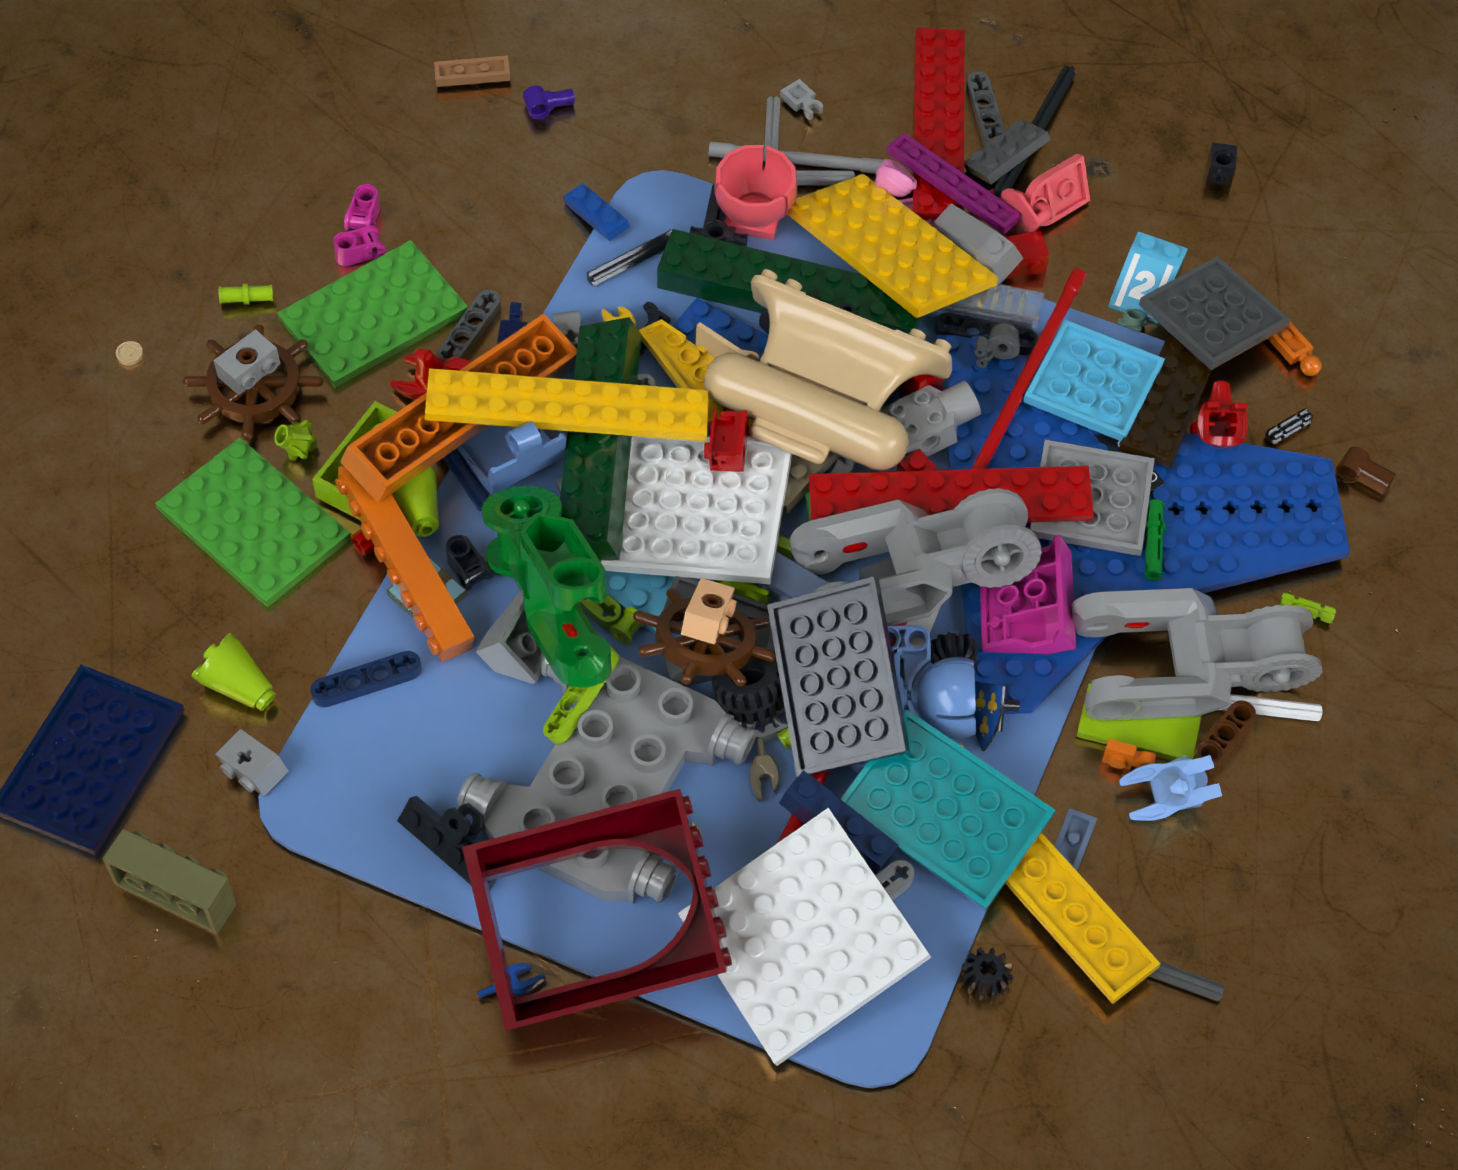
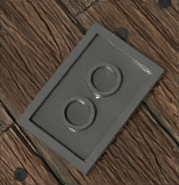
[964,119,1051,184]

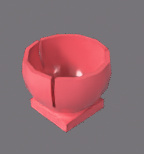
[714,145,797,241]

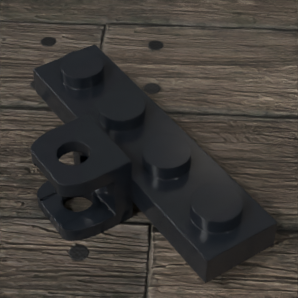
[397,796,497,890]

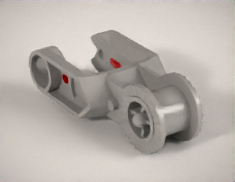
[790,488,1042,626]
[1071,588,1323,721]

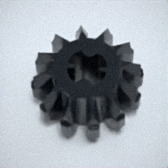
[930,631,978,667]
[961,947,1013,1001]

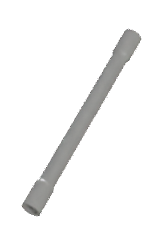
[709,141,884,174]

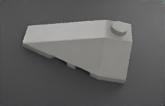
[934,203,1023,297]
[476,591,544,684]

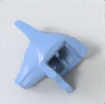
[1119,755,1222,821]

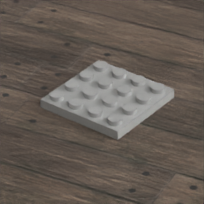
[1030,440,1155,556]

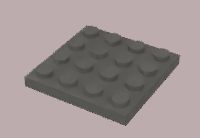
[1139,256,1291,370]

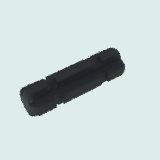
[1265,408,1313,444]

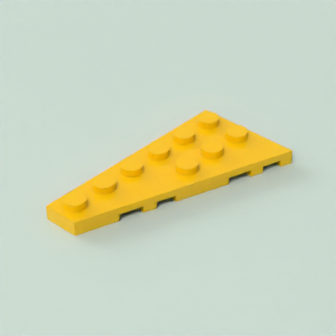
[638,319,755,434]

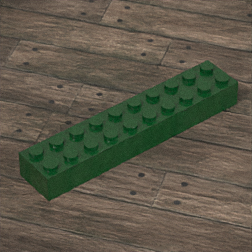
[657,229,922,334]
[560,317,641,562]

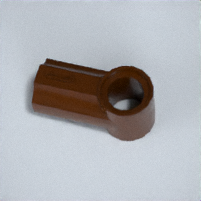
[1336,446,1396,495]

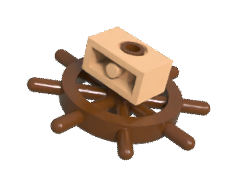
[633,578,777,687]

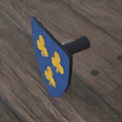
[974,681,1020,751]

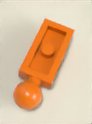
[1267,322,1322,376]

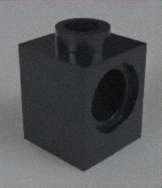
[1206,142,1237,185]

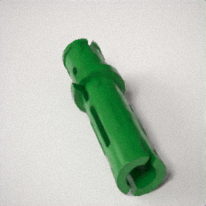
[1144,499,1166,581]

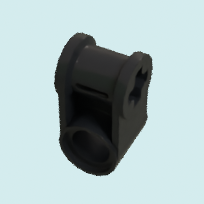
[446,535,493,591]

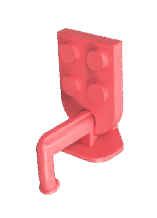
[989,154,1090,235]

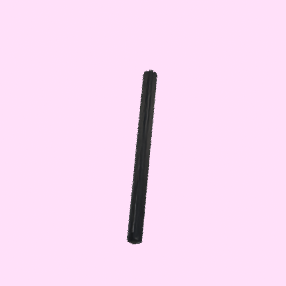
[994,65,1076,197]

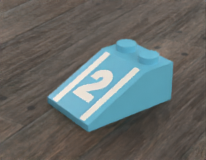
[1108,231,1188,324]

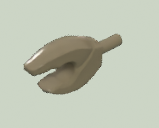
[749,738,780,802]

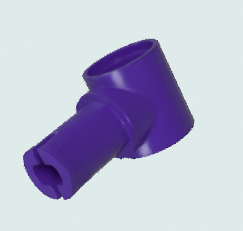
[523,85,575,119]

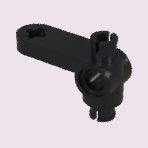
[689,184,748,246]

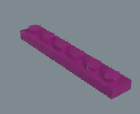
[887,133,1021,235]

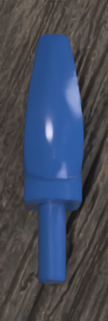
[477,963,546,999]

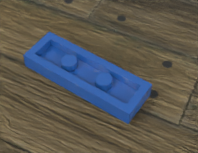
[563,183,630,241]

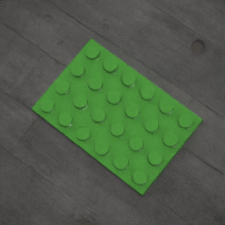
[277,240,468,388]
[155,437,351,608]

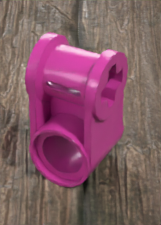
[344,184,380,235]
[333,225,386,267]

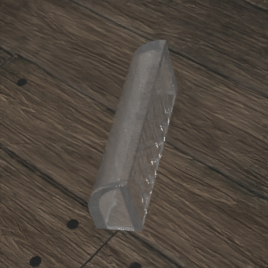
[936,284,1044,330]

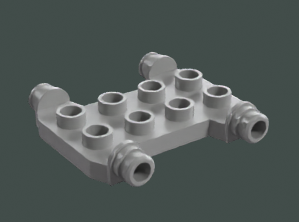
[457,656,756,904]

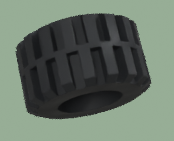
[711,651,784,724]

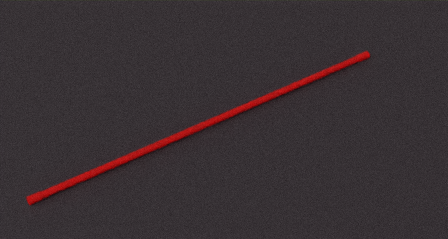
[776,269,1087,844]

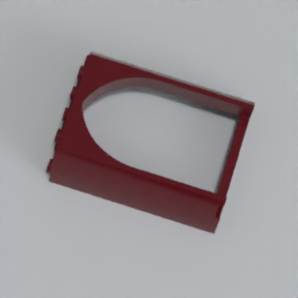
[462,789,732,1031]

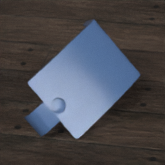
[456,421,566,495]

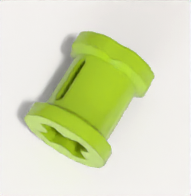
[610,607,645,645]

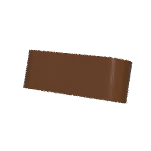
[1193,700,1256,776]

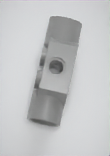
[880,381,981,458]

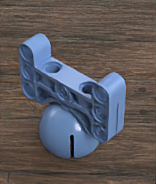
[849,625,976,773]

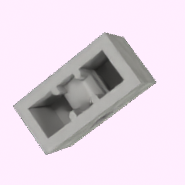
[216,729,289,797]

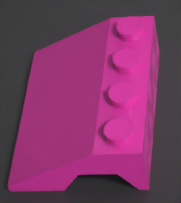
[980,535,1076,654]

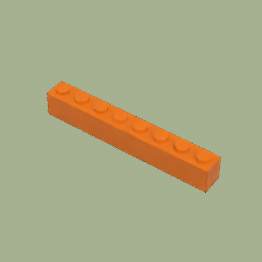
[335,465,474,662]

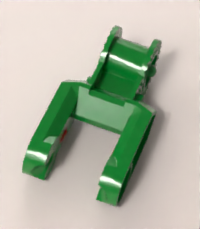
[482,485,612,688]

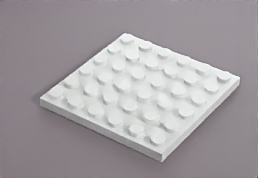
[601,436,792,584]
[678,808,932,1066]

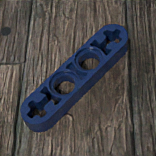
[310,651,422,707]

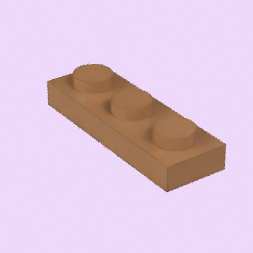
[434,55,511,87]

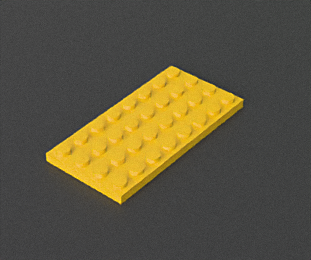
[787,174,998,318]

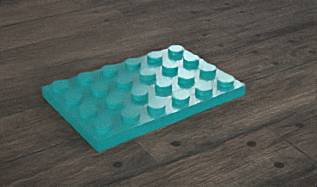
[841,709,1056,910]

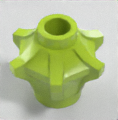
[274,420,317,461]

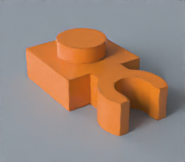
[1102,738,1156,770]

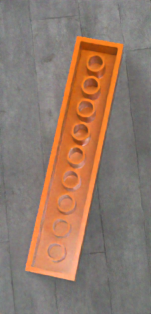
[340,313,577,503]

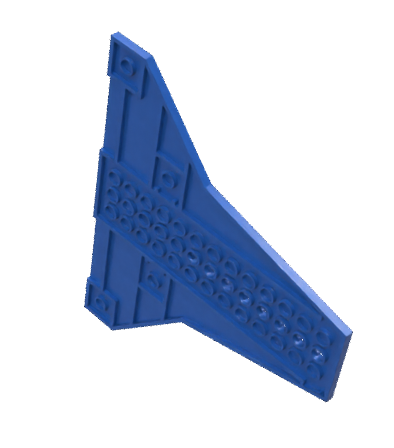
[936,334,1350,714]

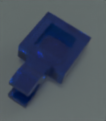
[497,302,527,345]

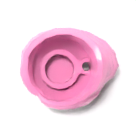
[875,159,917,197]

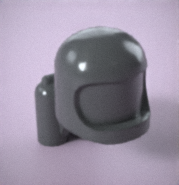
[974,323,1020,368]

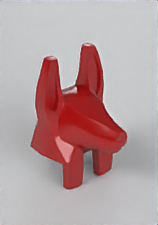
[390,349,472,400]
[1190,381,1248,449]

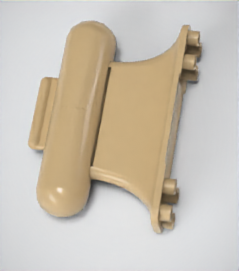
[704,269,952,471]

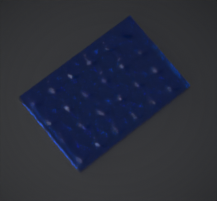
[0,664,185,856]

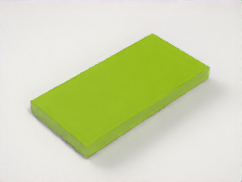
[1076,683,1202,761]

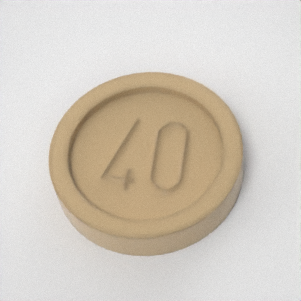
[116,341,143,366]

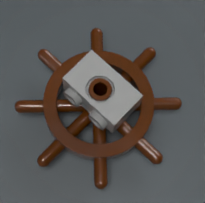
[183,324,324,440]

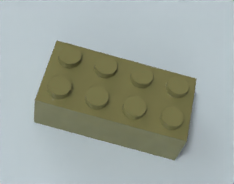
[102,829,237,934]

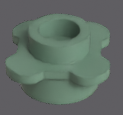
[1117,309,1148,332]

